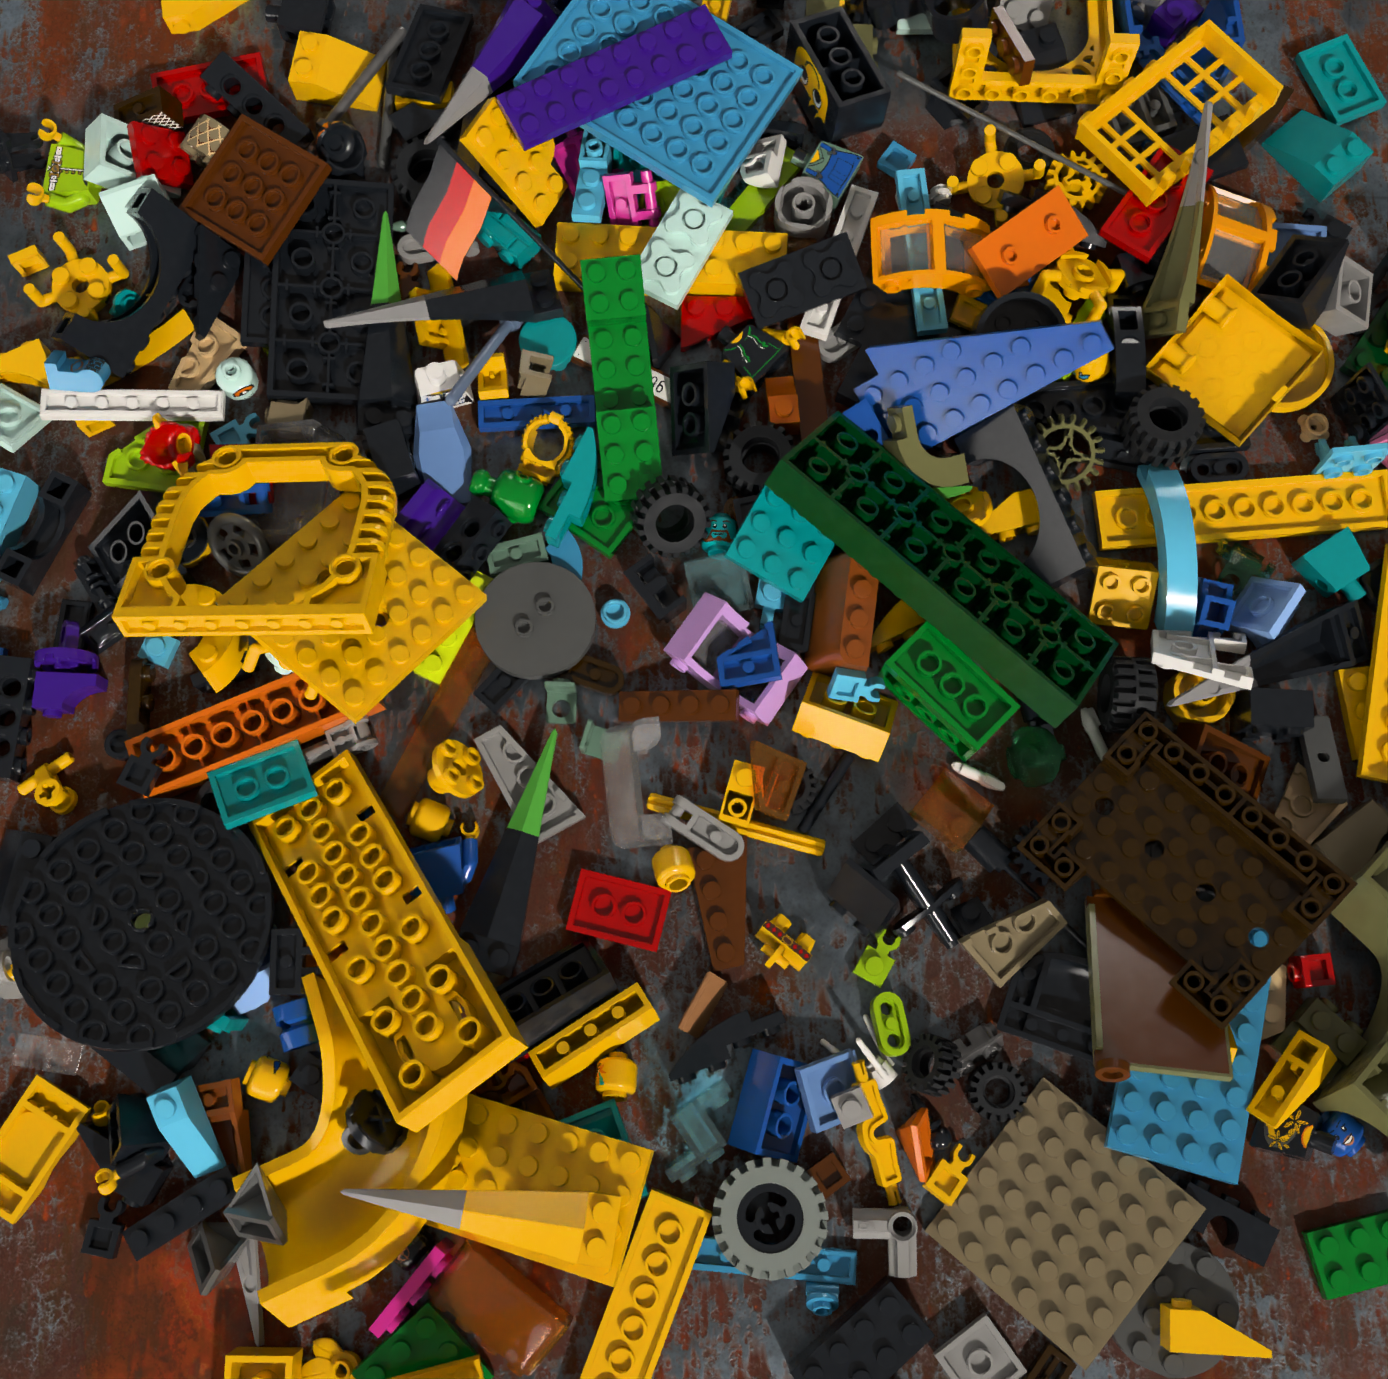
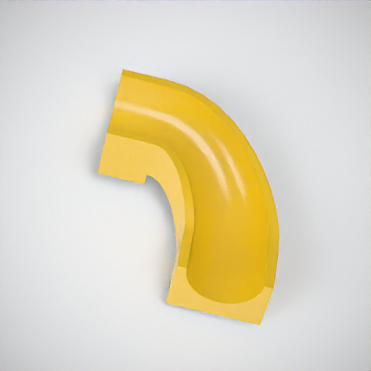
[232,972,468,1328]

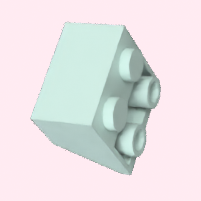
[99,174,174,251]

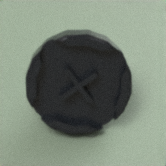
[341,1089,409,1155]

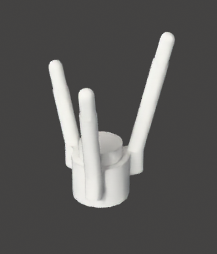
[820,1014,898,1090]

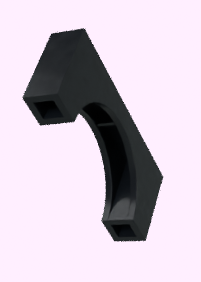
[51,188,200,379]
[954,403,1099,589]

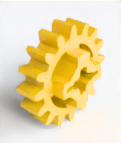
[1044,151,1108,212]

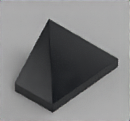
[645,305,681,370]

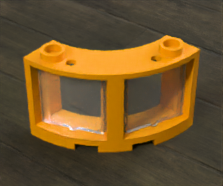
[1196,183,1278,292]
[870,208,991,298]

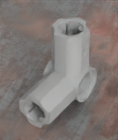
[852,1205,918,1278]

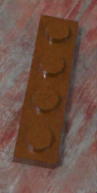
[618,689,739,723]

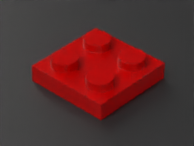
[127,121,194,190]

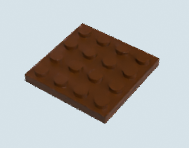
[179,114,332,266]

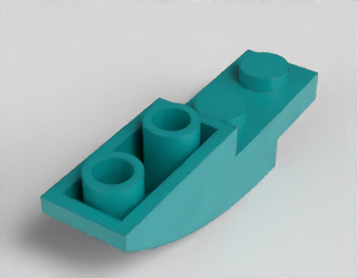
[543,426,598,548]

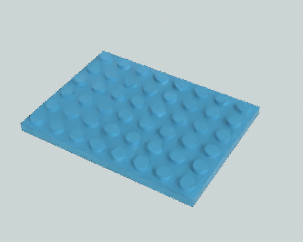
[513,0,804,208]

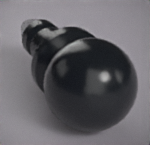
[910,1094,952,1152]

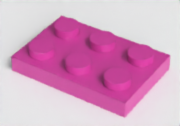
[368,1237,455,1338]

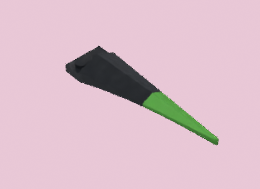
[356,211,418,440]
[459,729,558,978]

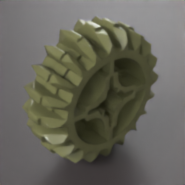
[1036,413,1105,492]

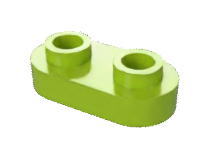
[869,992,911,1057]

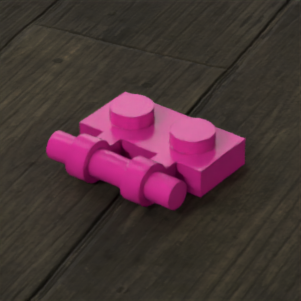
[602,169,662,227]

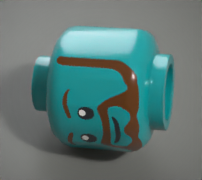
[701,513,738,560]

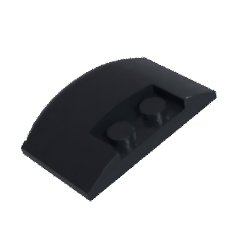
[996,952,1093,1063]

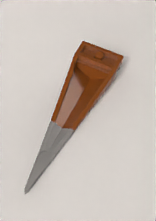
[196,1077,265,1347]

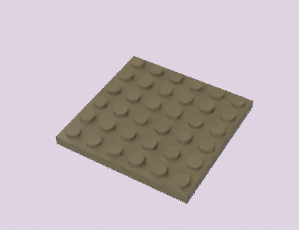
[924,1077,1206,1370]

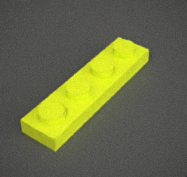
[413,571,493,687]

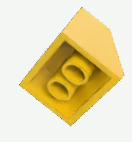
[792,672,898,762]

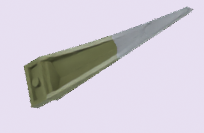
[1142,101,1213,340]

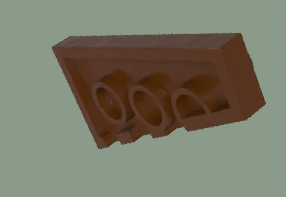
[687,836,747,972]

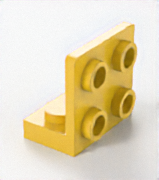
[1087,557,1159,630]

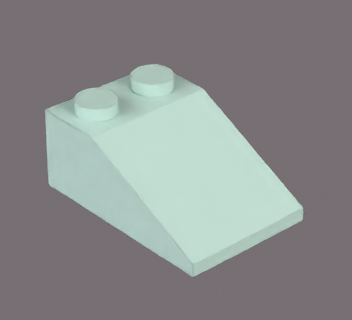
[83,113,181,199]

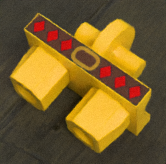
[755,913,815,972]

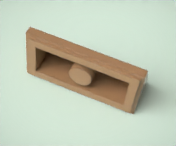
[678,971,728,1038]

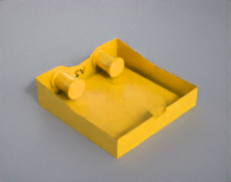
[1146,273,1324,447]

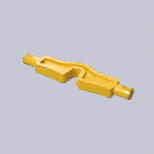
[851,1059,902,1206]

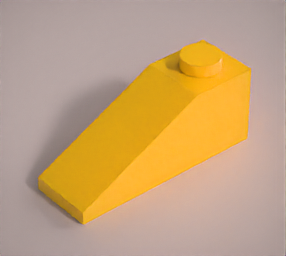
[161,0,249,34]
[1246,1029,1337,1129]
[1160,1298,1272,1358]

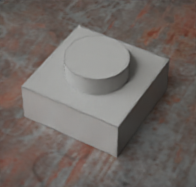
[830,1084,874,1129]

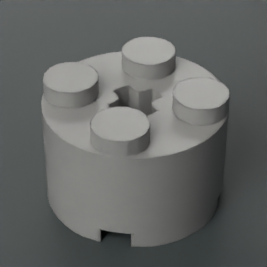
[773,176,833,246]

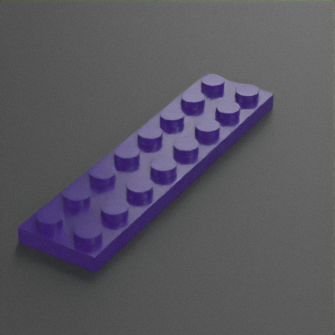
[496,4,733,151]

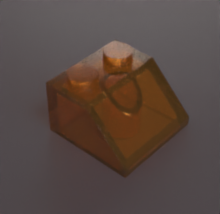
[908,767,994,853]

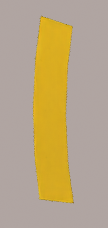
[102,309,195,388]

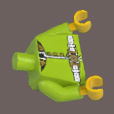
[26,119,107,213]

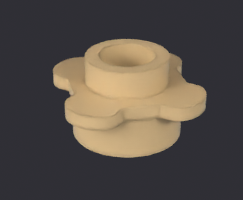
[1297,413,1329,443]

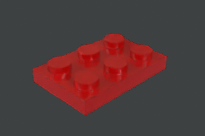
[565,868,672,953]

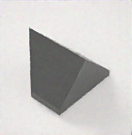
[223,1162,288,1246]
[187,1221,250,1296]

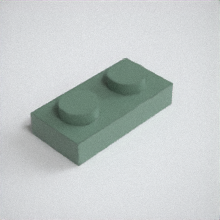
[487,532,550,578]

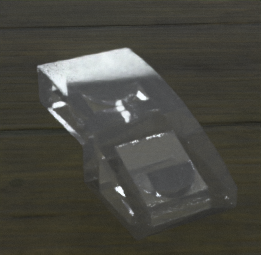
[11,1032,83,1076]

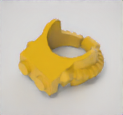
[517,411,575,486]

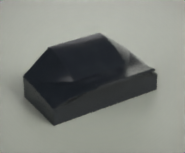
[926,64,989,130]

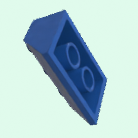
[727,1048,808,1163]

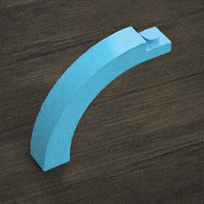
[1136,463,1198,636]

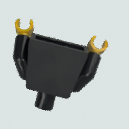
[92,1092,171,1195]

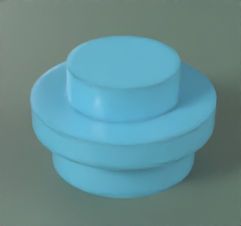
[600,599,631,629]

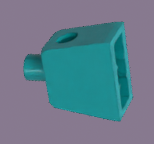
[1291,527,1370,601]

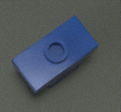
[1192,578,1237,637]

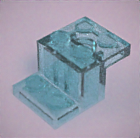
[665,1077,732,1183]

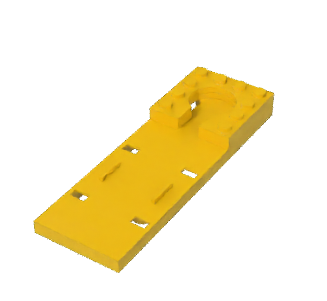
[248,749,529,1133]

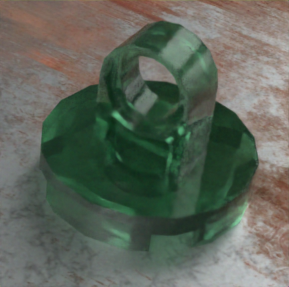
[1215,539,1276,596]
[1006,726,1068,787]

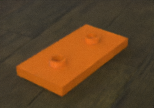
[967,185,1089,299]

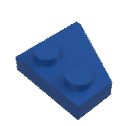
[716,621,782,689]

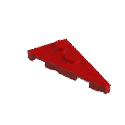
[681,296,753,352]

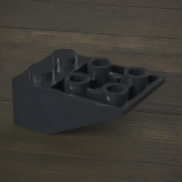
[1329,362,1388,445]

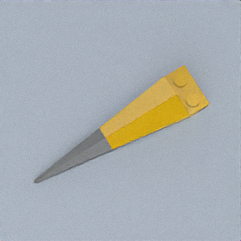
[340,1189,622,1268]

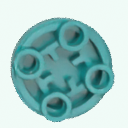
[519,317,577,371]

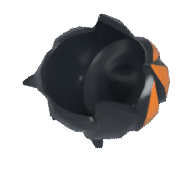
[316,121,368,180]

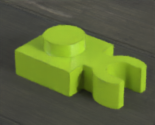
[852,929,901,988]

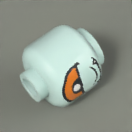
[215,357,259,401]

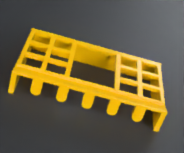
[1075,19,1284,207]

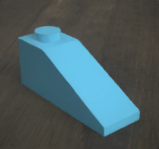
[146,1075,227,1179]

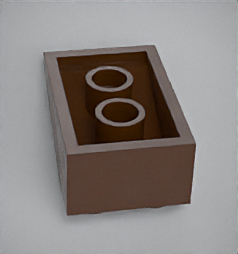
[1175,722,1271,801]

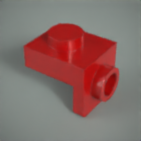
[1287,953,1336,988]

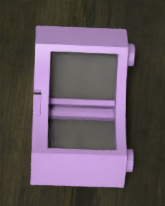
[664,592,808,726]

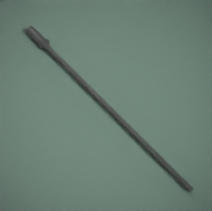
[896,70,1128,196]

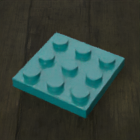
[723,480,835,603]

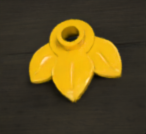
[301,1337,361,1379]

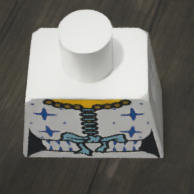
[414,360,475,408]

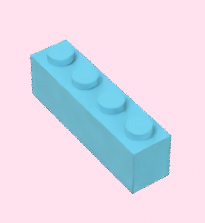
[0,468,41,582]

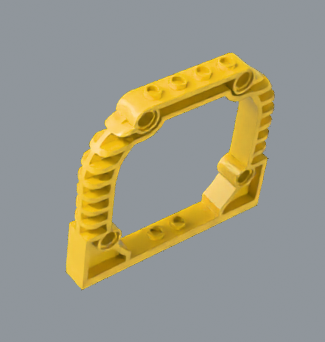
[111,442,398,637]

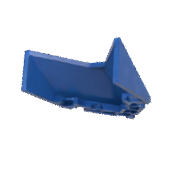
[1112,0,1245,126]

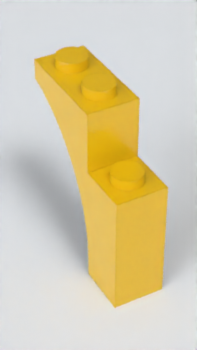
[0,338,116,437]

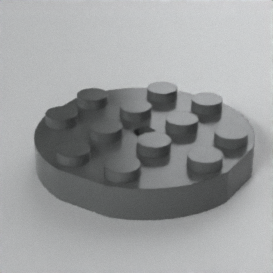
[1111,1241,1239,1378]

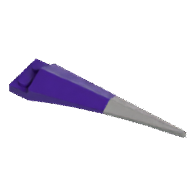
[424,0,558,144]

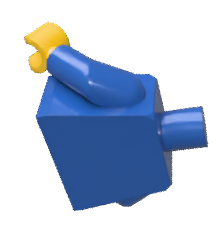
[409,821,480,914]

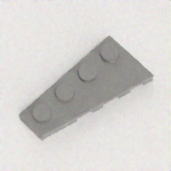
[473,725,586,844]

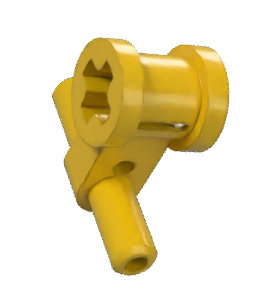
[17,752,78,815]

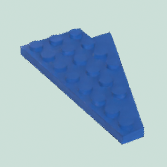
[853,320,1114,450]

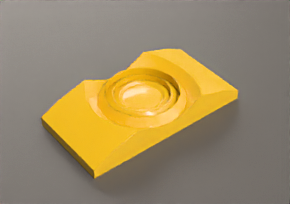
[0,1074,92,1224]

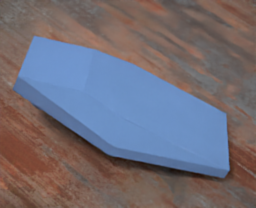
[413,401,472,504]

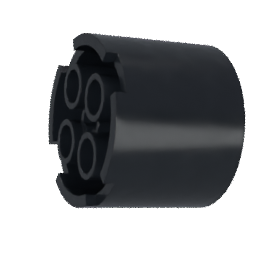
[969,291,1066,335]

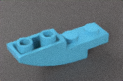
[571,130,614,223]

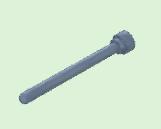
[445,321,524,406]

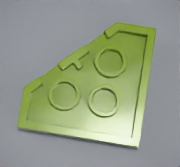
[102,421,210,493]

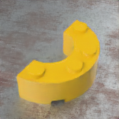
[181,584,249,693]

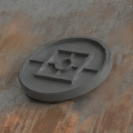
[475,562,597,680]

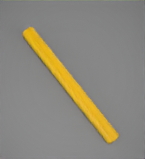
[646,793,826,856]

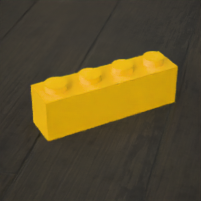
[528,982,660,1090]

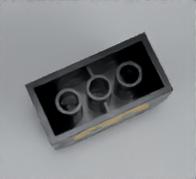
[785,6,891,143]

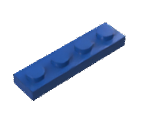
[478,395,596,433]

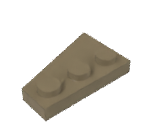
[957,898,1068,988]

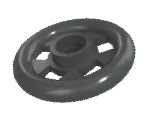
[207,512,271,577]

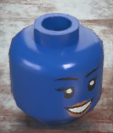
[1319,1111,1366,1157]

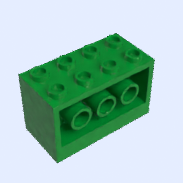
[877,621,1021,763]

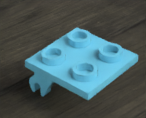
[1311,436,1388,479]

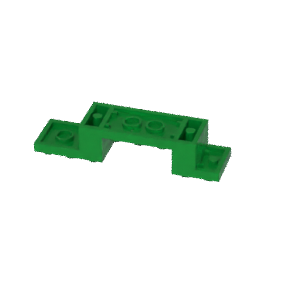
[580,254,662,502]

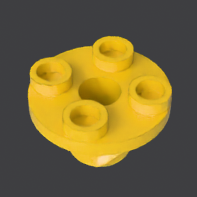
[427,739,484,798]

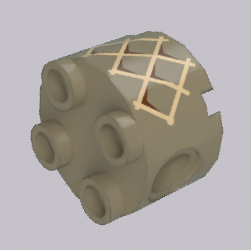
[179,114,230,169]

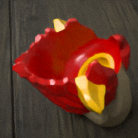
[139,413,206,476]

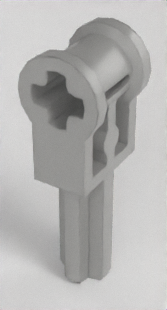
[302,715,378,767]

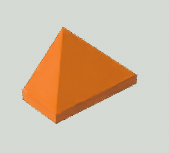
[895,1107,936,1183]

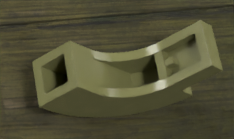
[882,405,969,487]

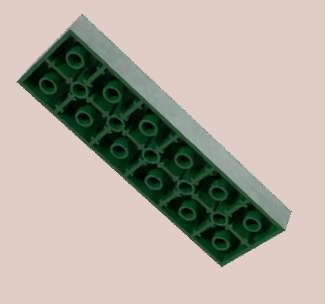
[765,411,1119,729]

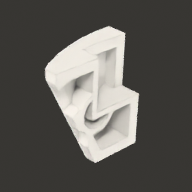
[740,134,787,188]

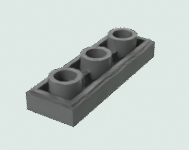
[1299,716,1348,804]

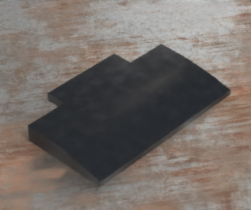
[240,178,394,405]

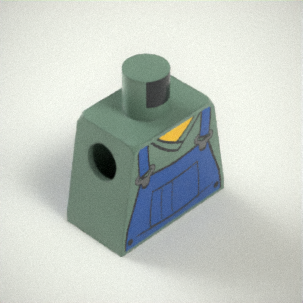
[791,141,864,213]

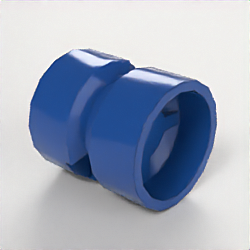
[272,997,319,1053]

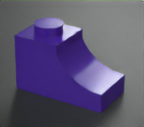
[1146,0,1204,49]
[31,671,108,719]

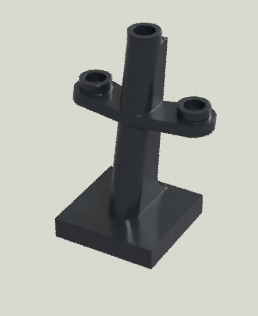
[859,829,964,949]

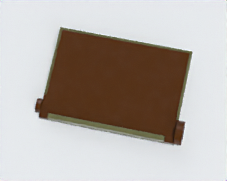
[1085,889,1233,1082]

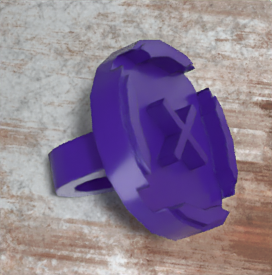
[34,620,100,674]

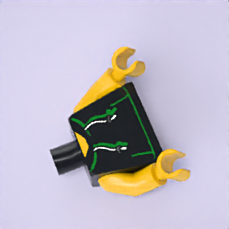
[717,324,806,400]

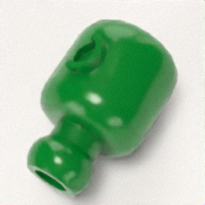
[469,469,545,524]

